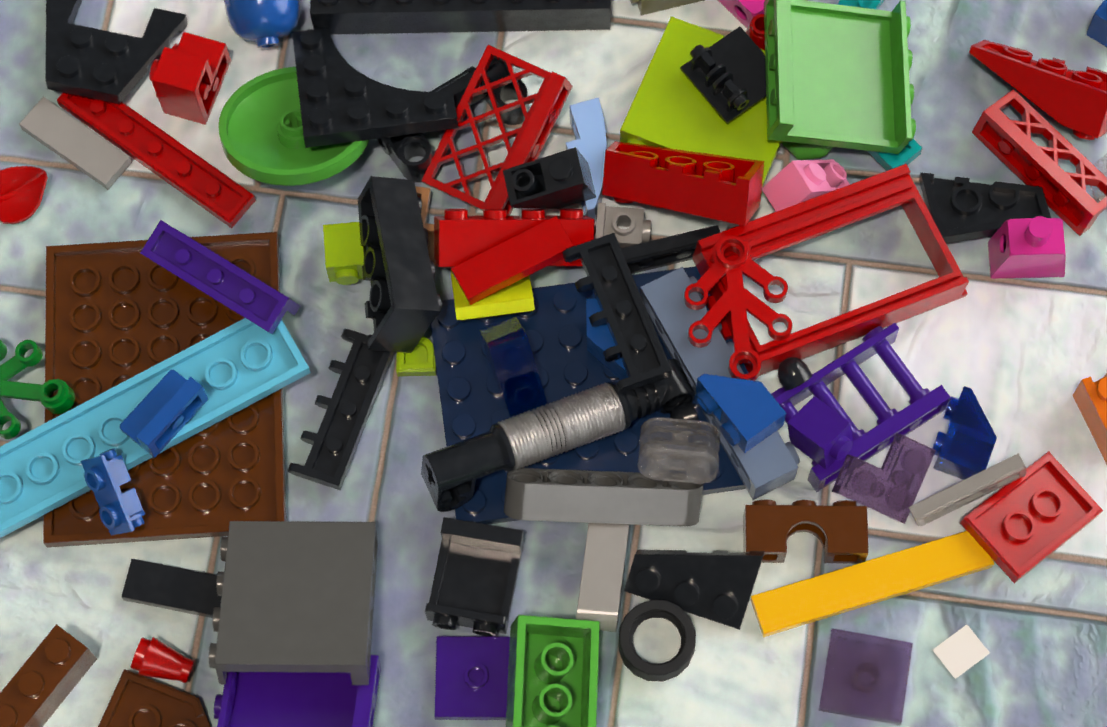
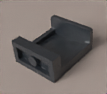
[425,517,524,637]

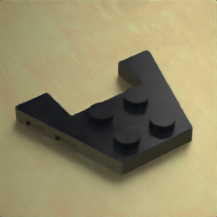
[45,0,188,104]

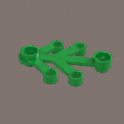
[0,340,75,439]

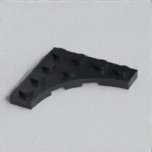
[292,27,458,148]

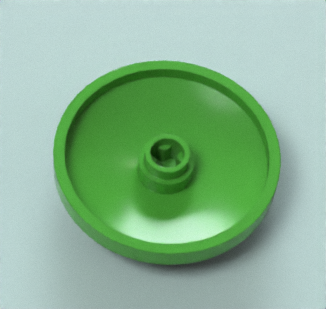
[218,67,369,186]

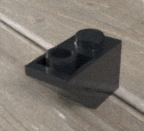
[503,147,596,209]

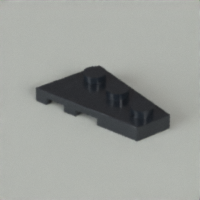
[919,172,1051,244]
[624,550,765,630]

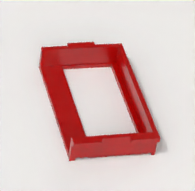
[692,164,969,376]

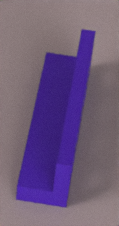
[140,220,300,334]

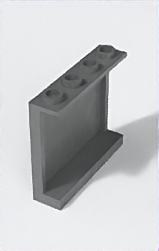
[209,521,378,685]

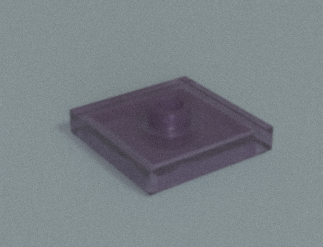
[818,628,913,726]

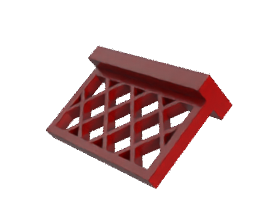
[421,45,573,216]

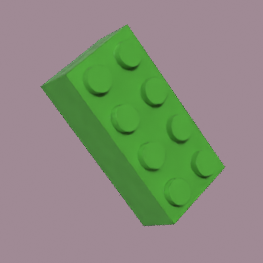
[506,615,600,727]

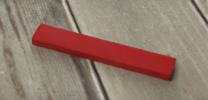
[57,93,256,228]

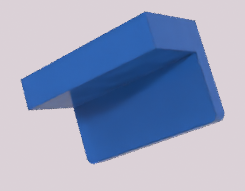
[119,370,208,458]

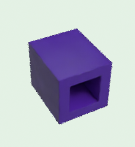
[787,396,853,469]

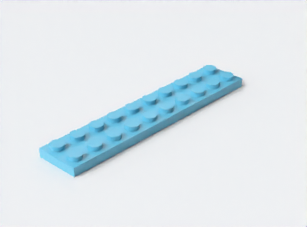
[0,318,311,538]

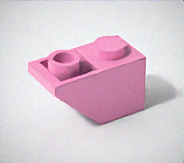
[762,159,850,212]

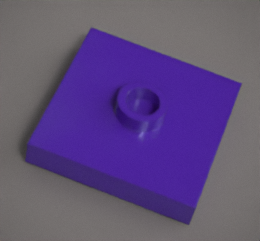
[434,636,510,720]

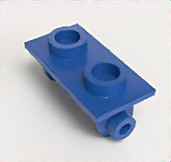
[81,448,145,535]

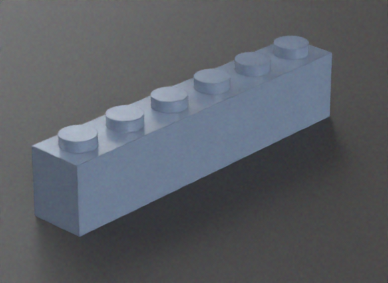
[640,267,800,500]

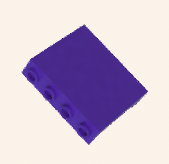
[213,655,381,727]

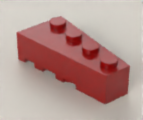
[602,141,765,226]

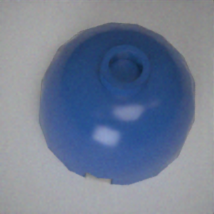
[224,0,300,48]

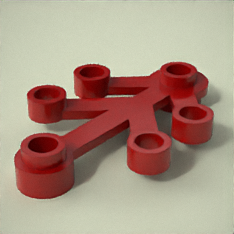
[684,235,792,381]

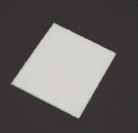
[932,625,990,679]

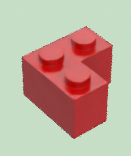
[149,32,231,125]

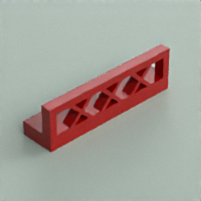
[972,89,1107,236]

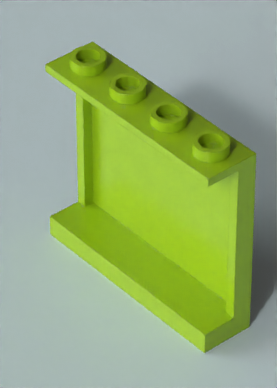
[620,16,782,196]

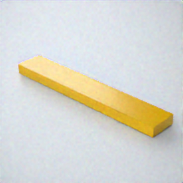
[750,531,994,637]

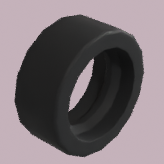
[618,600,696,682]

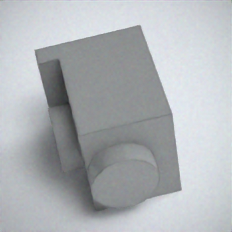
[595,203,651,248]

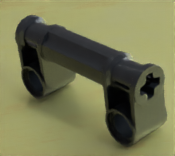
[376,57,529,182]

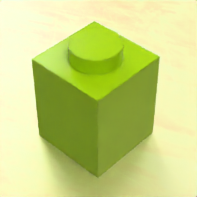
[323,222,366,285]

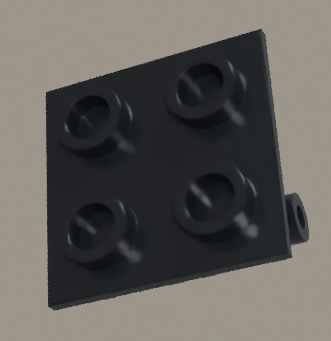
[680,27,766,124]

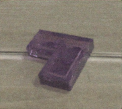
[832,433,936,524]

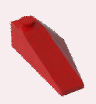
[969,40,1107,140]

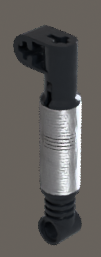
[421,359,695,512]

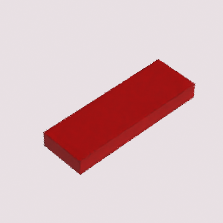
[451,216,574,305]

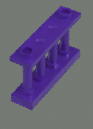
[771,323,951,492]

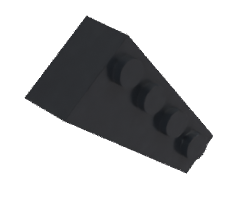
[358,176,442,353]

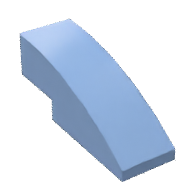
[566,97,607,223]

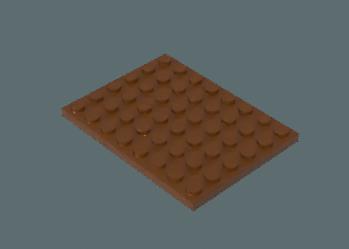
[43,232,286,548]

